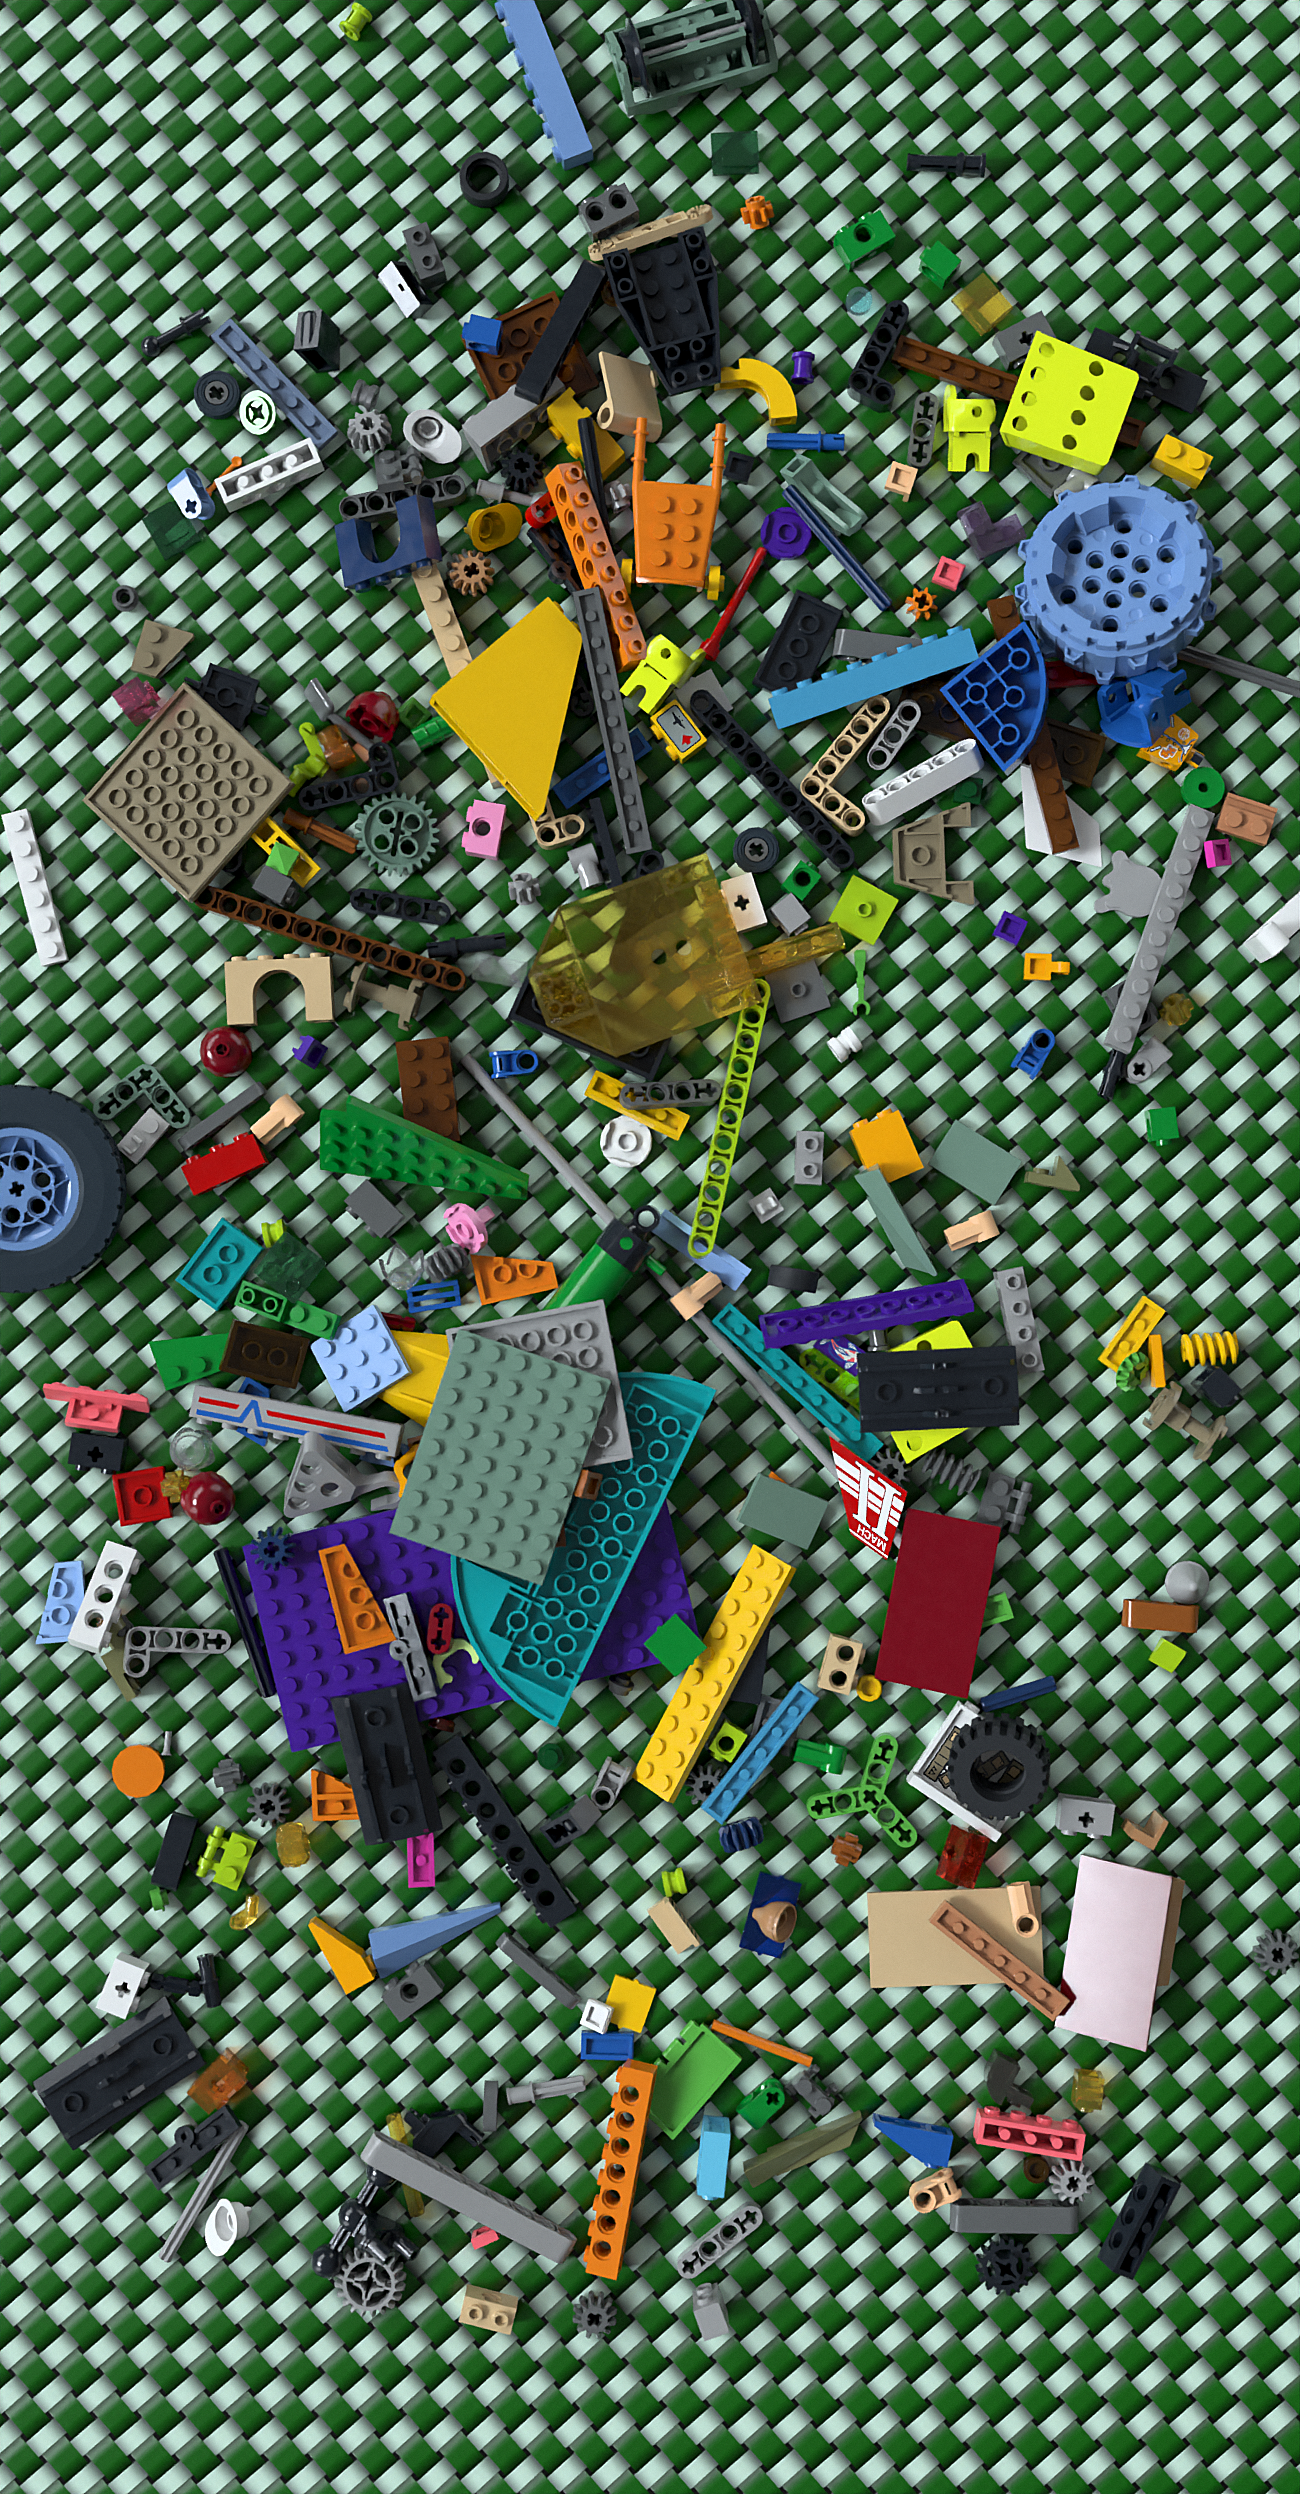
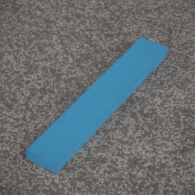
[701,1682,820,1824]

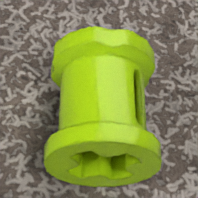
[339,3,372,41]

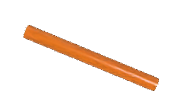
[711,2019,813,2067]

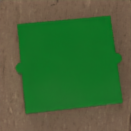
[644,1613,707,1677]

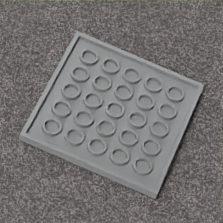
[446,1300,633,1467]

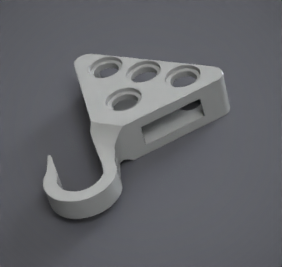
[284,1431,406,1518]

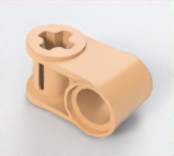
[909,2168,962,2213]

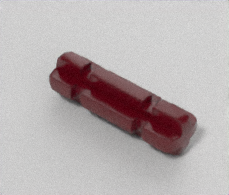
[381,1312,416,1332]

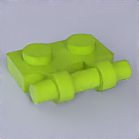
[196,1825,258,1891]

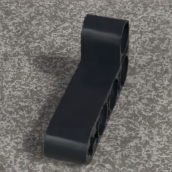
[847,300,909,413]
[298,742,401,810]

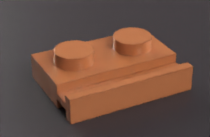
[1215,792,1278,846]

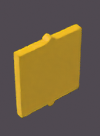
[605,1974,656,2033]

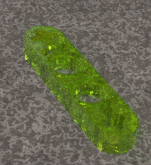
[799,1348,860,1411]

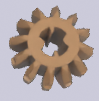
[450,550,495,597]

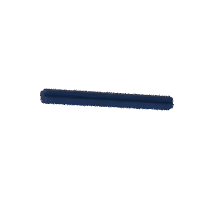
[782,484,892,611]

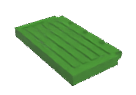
[630,2019,742,2140]

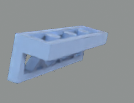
[652,1209,751,1291]

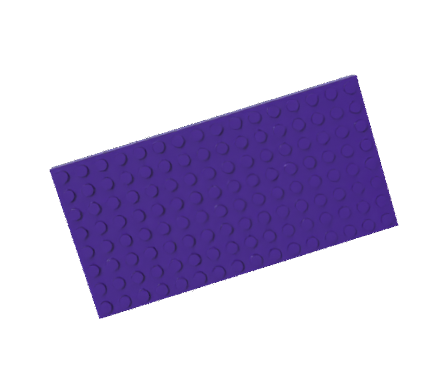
[243,1498,703,1752]

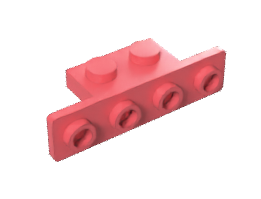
[43,1382,150,1433]

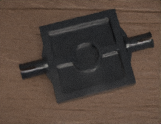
[183,663,270,731]

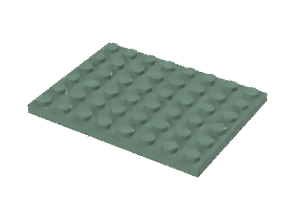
[389,1329,612,1585]

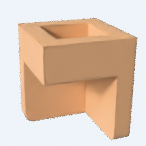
[884,461,918,502]

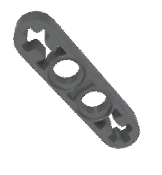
[619,1079,721,1110]
[178,1081,268,1152]
[496,1932,582,2010]

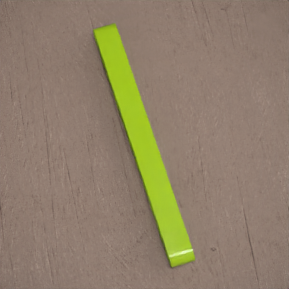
[688,979,770,1259]

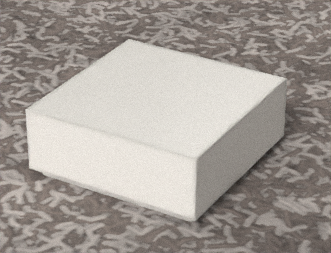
[580,1997,614,2034]

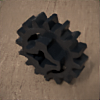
[975,2234,1034,2296]

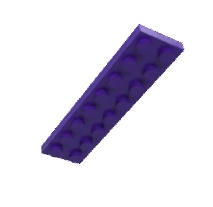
[758,1279,974,1349]

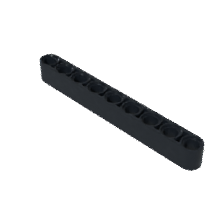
[690,689,855,872]

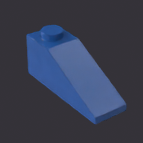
[872,2113,953,2169]

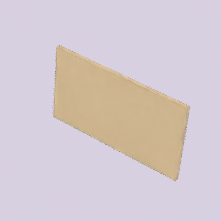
[867,1886,1044,1988]

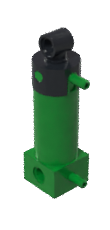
[538,1205,667,1312]

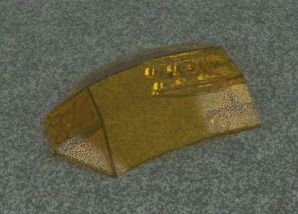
[528,853,763,1057]

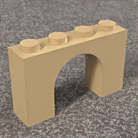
[224,953,335,1027]

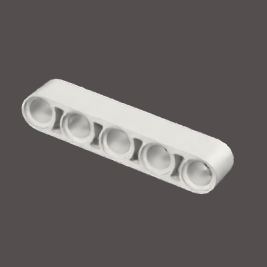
[862,739,985,826]

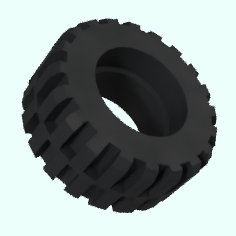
[947,1713,1051,1821]

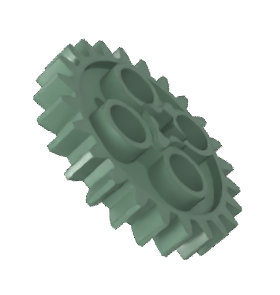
[354,791,440,877]

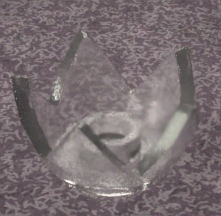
[378,1245,425,1290]
[169,1427,215,1473]

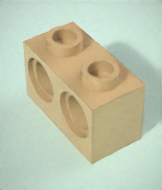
[817,1633,866,1695]

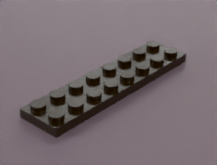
[896,677,1107,789]

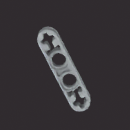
[677,2201,763,2279]

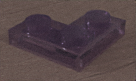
[957,501,1027,562]

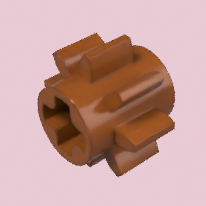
[831,1831,863,1867]

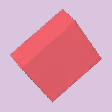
[931,556,966,592]
[471,2226,500,2250]

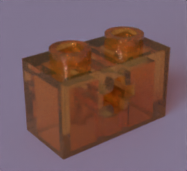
[186,2047,249,2114]

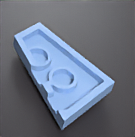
[36,1560,86,1644]

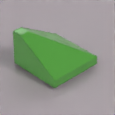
[398,697,432,730]
[266,841,300,877]

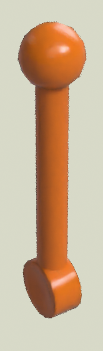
[206,456,243,497]

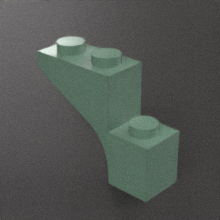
[780,454,868,536]

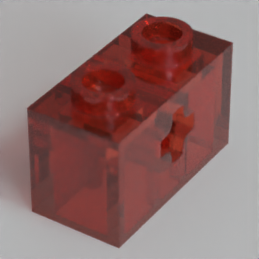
[935,1824,990,1889]

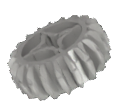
[334,2247,406,2318]

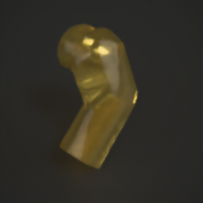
[229,1894,259,1930]

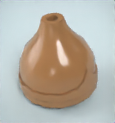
[752,1901,797,1943]

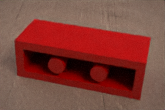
[181,1132,269,1196]

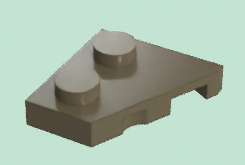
[131,620,195,679]

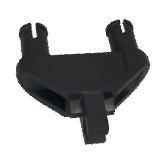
[403,2107,485,2159]

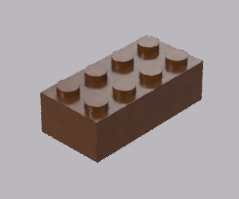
[396,1036,462,1143]

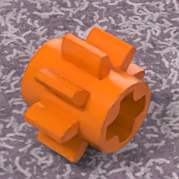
[741,196,774,229]
[905,587,938,622]

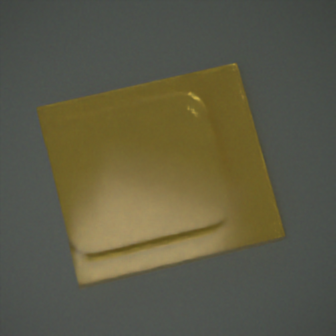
[951,273,1013,336]

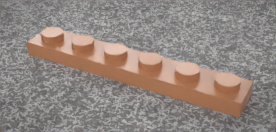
[929,1900,1070,2021]

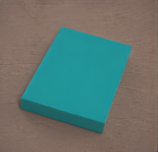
[175,1217,265,1311]

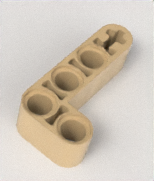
[528,796,585,850]

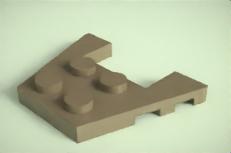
[892,802,974,906]

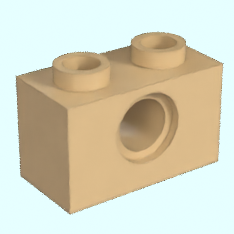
[459,2284,518,2335]

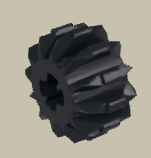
[501,446,545,493]

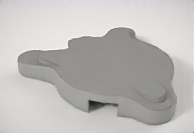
[1094,851,1162,918]

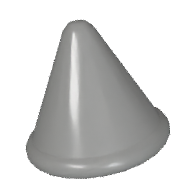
[1165,1561,1209,1605]

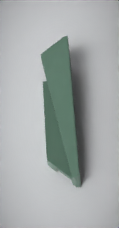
[854,1163,938,1276]

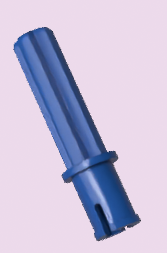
[767,431,845,453]

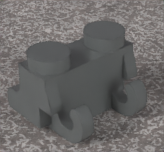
[785,2064,838,2118]

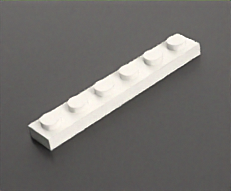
[1,808,69,967]

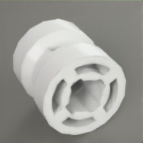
[826,1027,863,1063]

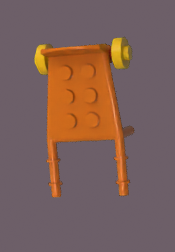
[618,417,728,601]

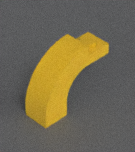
[714,358,797,427]

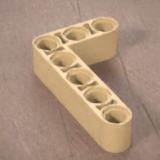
[800,695,890,837]

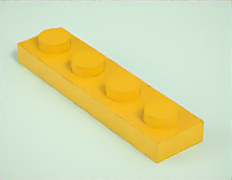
[584,1070,690,1141]

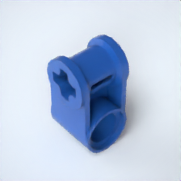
[1010,1029,1055,1080]
[489,1049,541,1079]

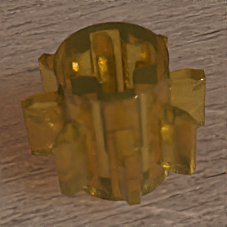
[1159,993,1194,1026]
[161,1470,192,1503]

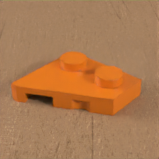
[311,1769,359,1821]

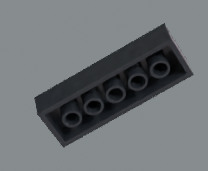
[508,968,674,1082]

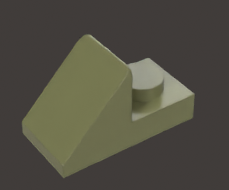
[1024,1156,1080,1192]

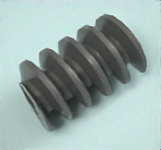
[922,1446,982,1496]

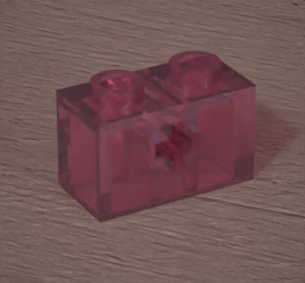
[111,676,161,726]

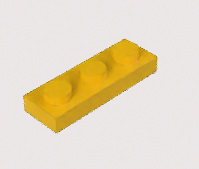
[1097,1296,1166,1373]

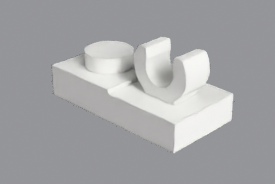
[117,1107,171,1164]

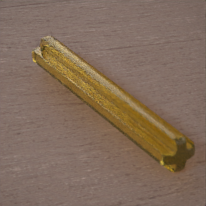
[386,2112,425,2217]

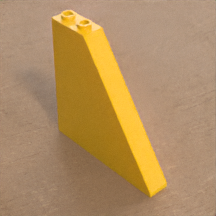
[429,597,582,822]

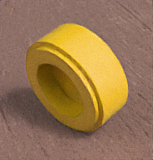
[856,1674,882,1702]

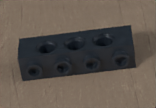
[1097,2162,1181,2280]

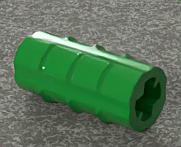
[410,715,457,751]

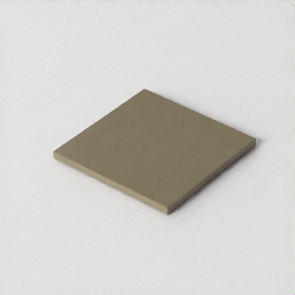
[82,682,295,903]

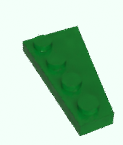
[149,1333,229,1391]

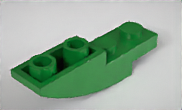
[234,1280,342,1341]

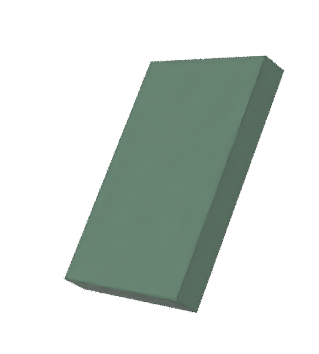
[928,1120,1022,1206]
[737,1472,829,1550]

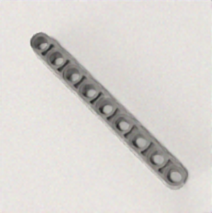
[360,2131,577,2264]

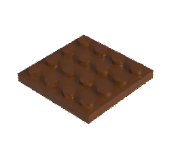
[460,291,599,401]

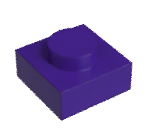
[992,910,1028,946]

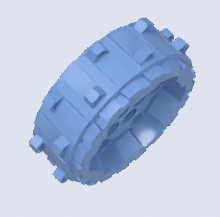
[1015,475,1223,685]

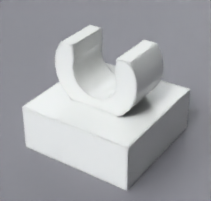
[748,1188,784,1224]

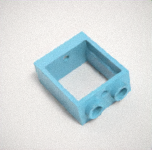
[696,2115,731,2200]

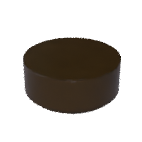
[1022,2154,1050,2184]

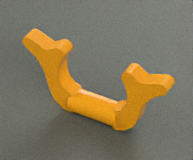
[394,1444,419,1498]

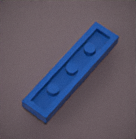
[552,727,652,810]

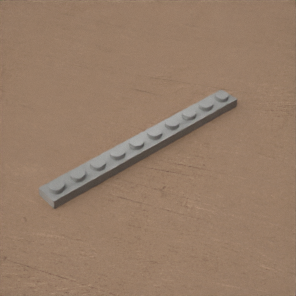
[1103,804,1215,1054]

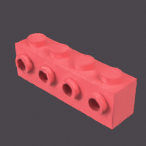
[973,2106,1086,2161]

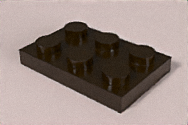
[219,1319,310,1390]

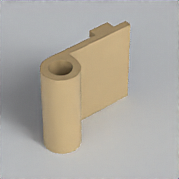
[597,351,662,442]

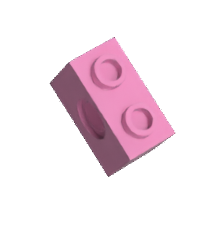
[462,800,507,861]

